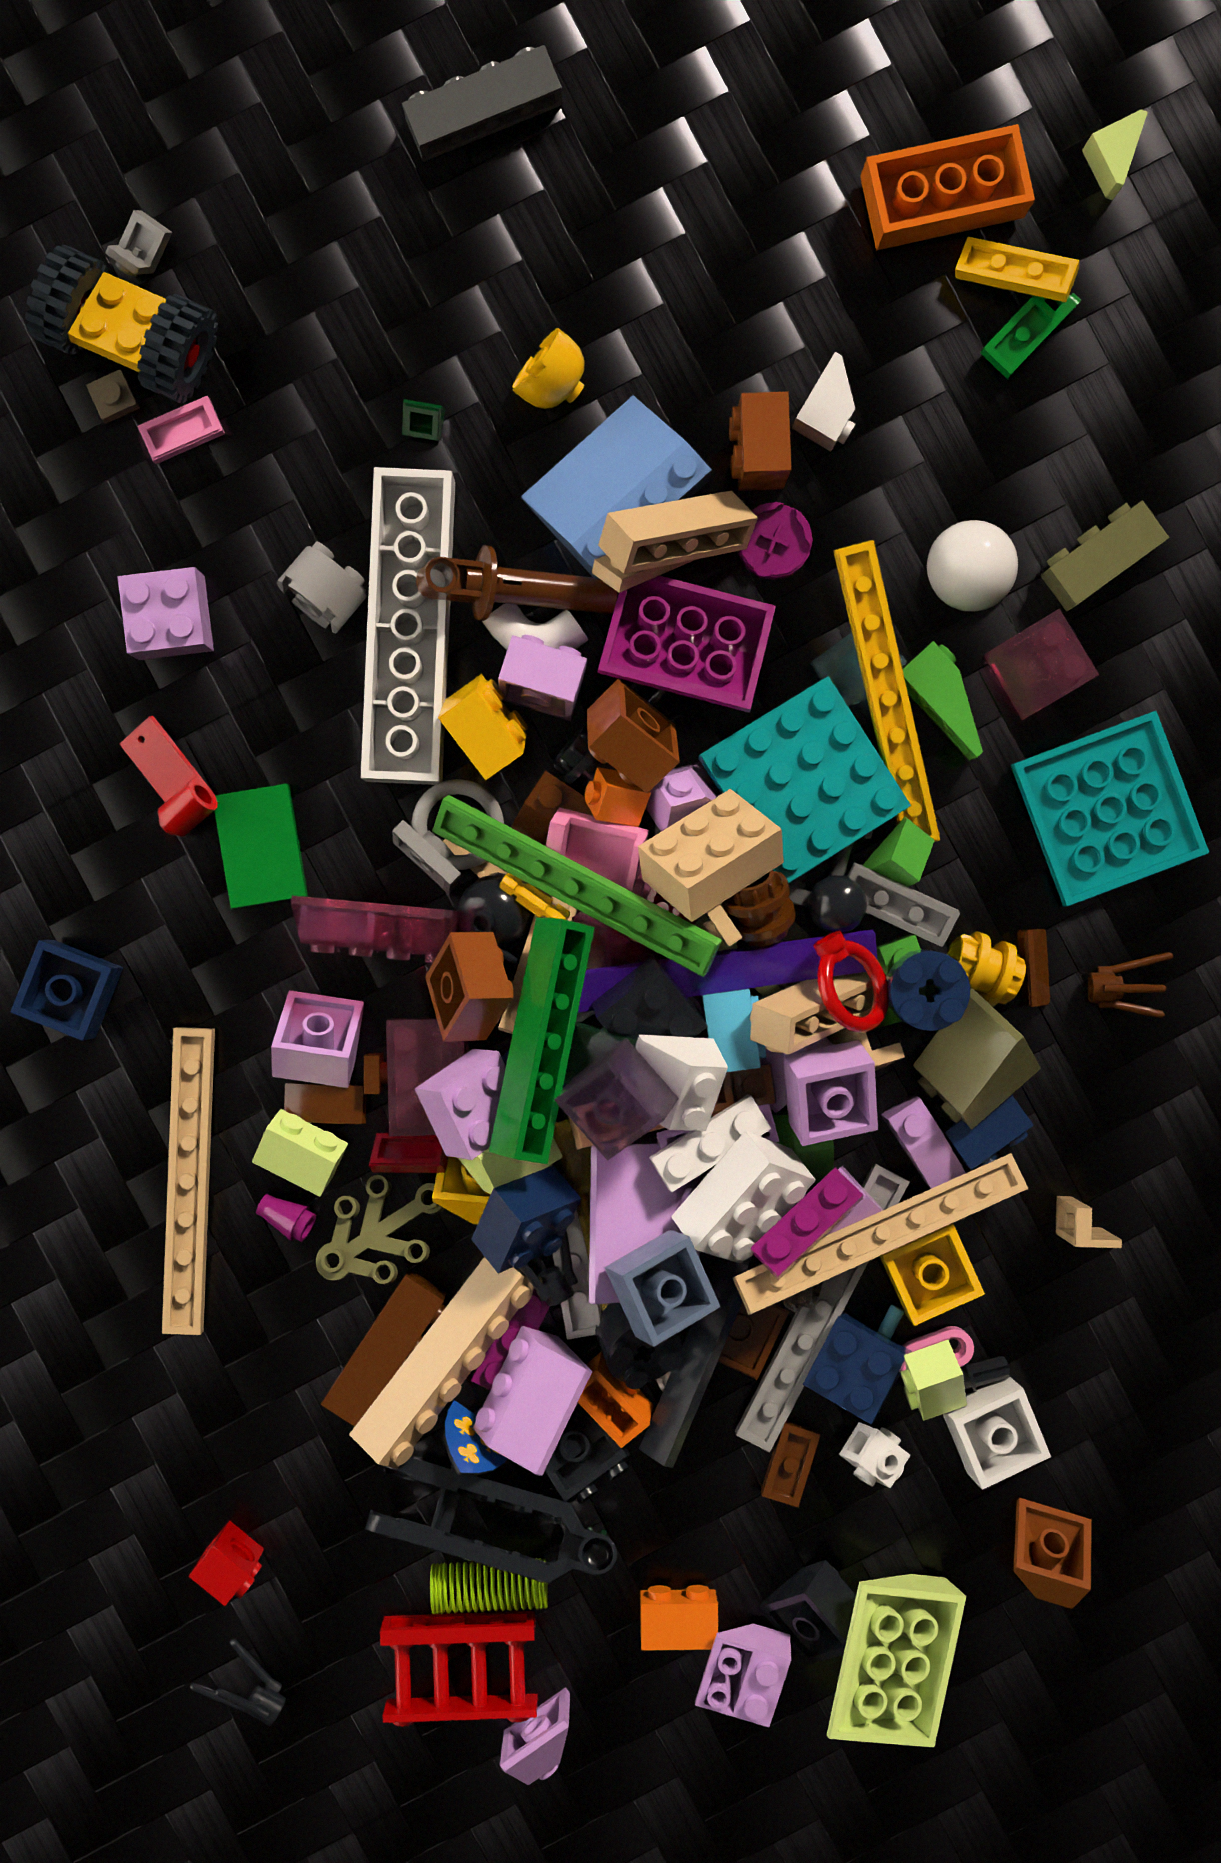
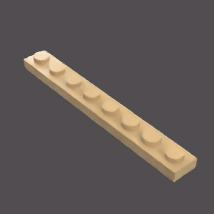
[162,1027,215,1335]
[733,1153,1028,1315]

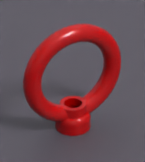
[813,930,889,1033]

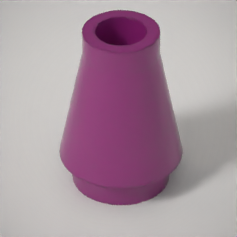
[256,1194,316,1242]

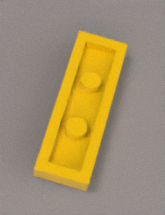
[955,237,1079,302]

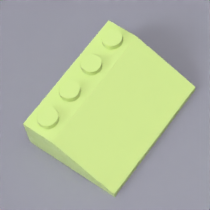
[827,1574,966,1747]

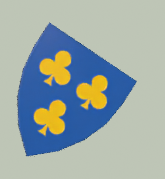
[443,1400,507,1476]

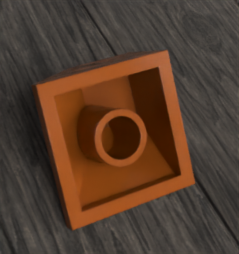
[1014,1498,1092,1609]

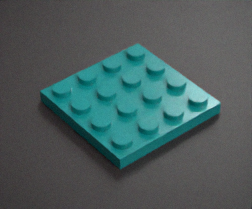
[698,676,911,883]
[1011,711,1209,907]

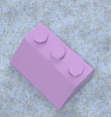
[473,1326,592,1476]

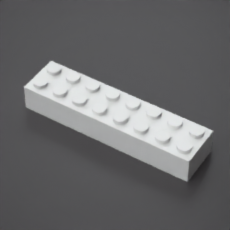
[361,467,455,785]

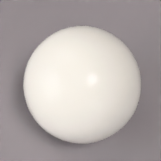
[927,520,1018,612]

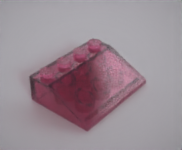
[291,896,460,963]

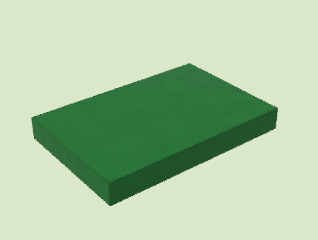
[214,784,308,909]

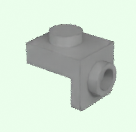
[105,210,172,276]

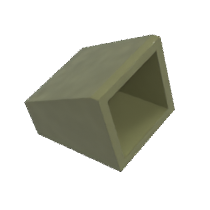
[913,988,1041,1130]

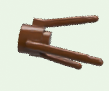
[1088,952,1173,1018]

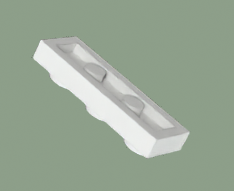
[649,1095,771,1192]

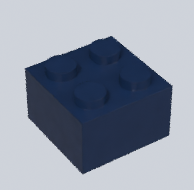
[11,940,124,1041]
[471,1165,581,1274]
[803,1313,912,1424]

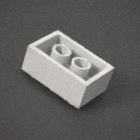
[671,1131,816,1264]

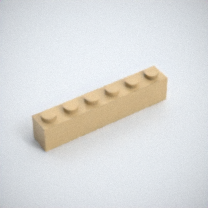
[349,1257,534,1469]

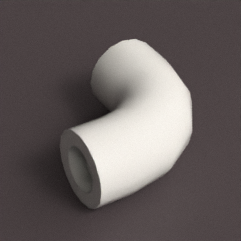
[482,603,588,650]

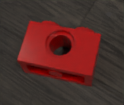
[189,1520,264,1606]

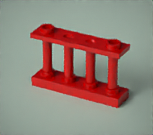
[380,1611,538,1727]

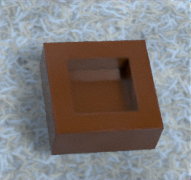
[364,1053,390,1094]

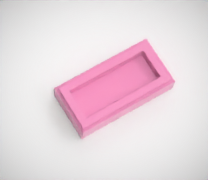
[138,396,225,464]

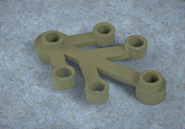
[316,1175,445,1285]

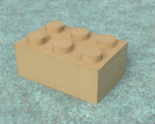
[638,789,784,922]

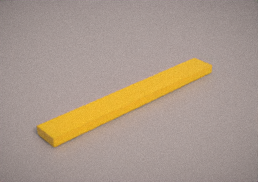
[833,540,940,842]

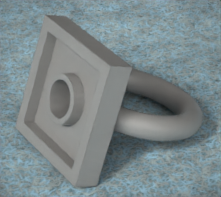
[392,779,504,894]

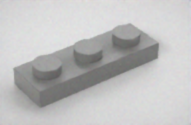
[847,862,960,947]

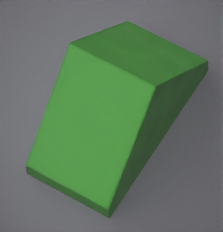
[862,816,935,887]

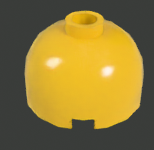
[512,328,584,409]

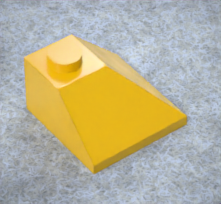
[432,1156,491,1225]

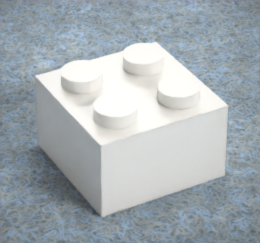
[943,1377,1051,1490]

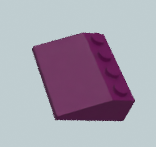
[597,575,776,712]

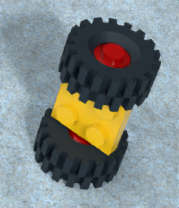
[25,245,218,403]

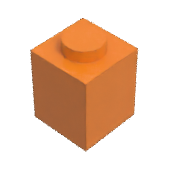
[585,767,651,827]

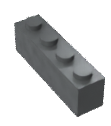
[402,45,563,162]

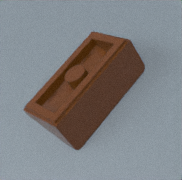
[1017,929,1050,1007]

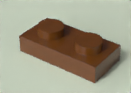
[760,1420,821,1507]

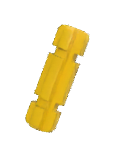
[499,873,570,920]

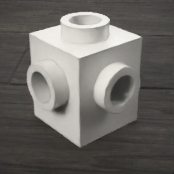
[839,1422,910,1488]

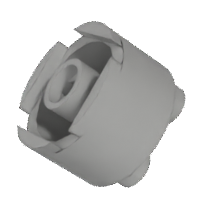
[277,541,367,633]

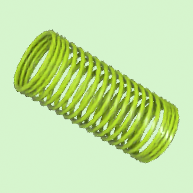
[430,1558,548,1615]

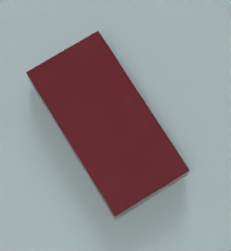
[369,1133,449,1173]

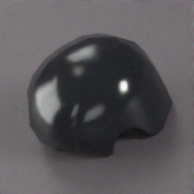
[808,875,867,934]

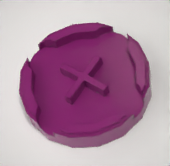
[738,502,813,580]

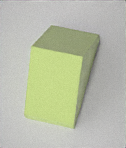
[1082,110,1148,200]

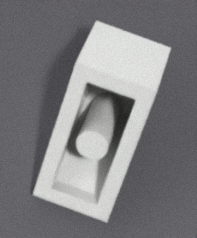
[792,352,855,452]

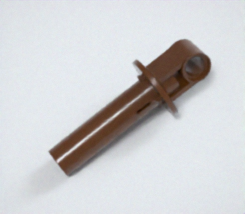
[416,545,617,621]

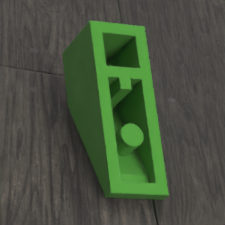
[903,641,983,761]

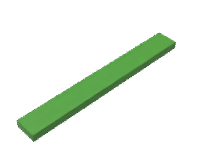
[432,795,722,977]

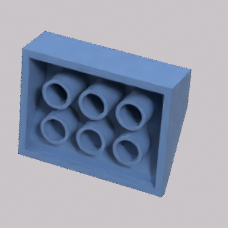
[521,395,712,578]

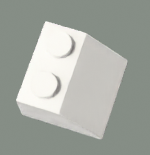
[620,1035,728,1131]

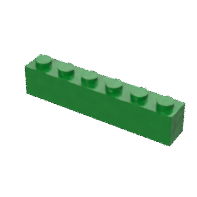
[489,917,595,1164]

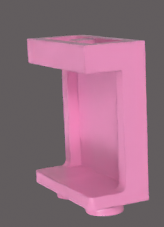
[541,807,649,897]

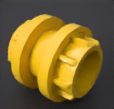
[946,931,1026,1007]

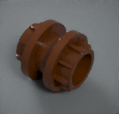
[722,870,796,947]

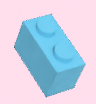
[702,989,766,1072]

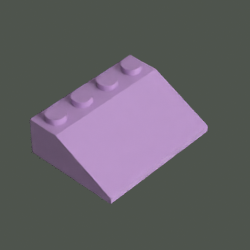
[589,1137,701,1304]

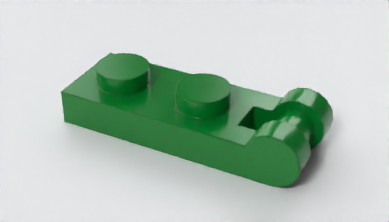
[980,293,1082,379]

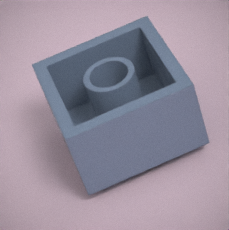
[604,1229,720,1347]

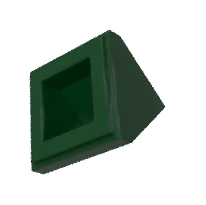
[402,399,445,441]

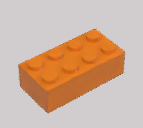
[860,124,1035,251]

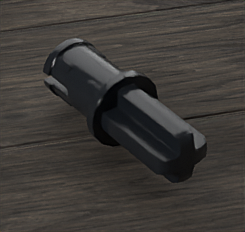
[960,1356,1010,1392]

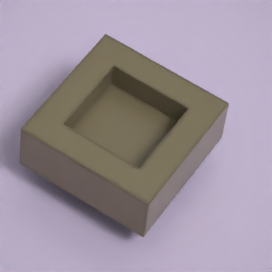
[86,369,140,423]

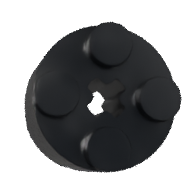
[595,1303,682,1389]

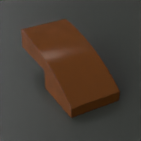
[713,1064,777,1112]
[284,1082,367,1124]

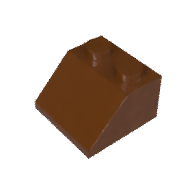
[511,771,593,846]

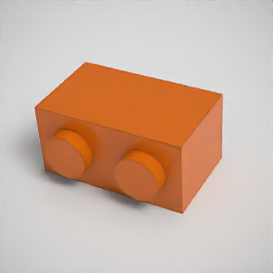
[640,1585,718,1650]

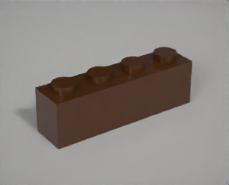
[321,1269,447,1427]

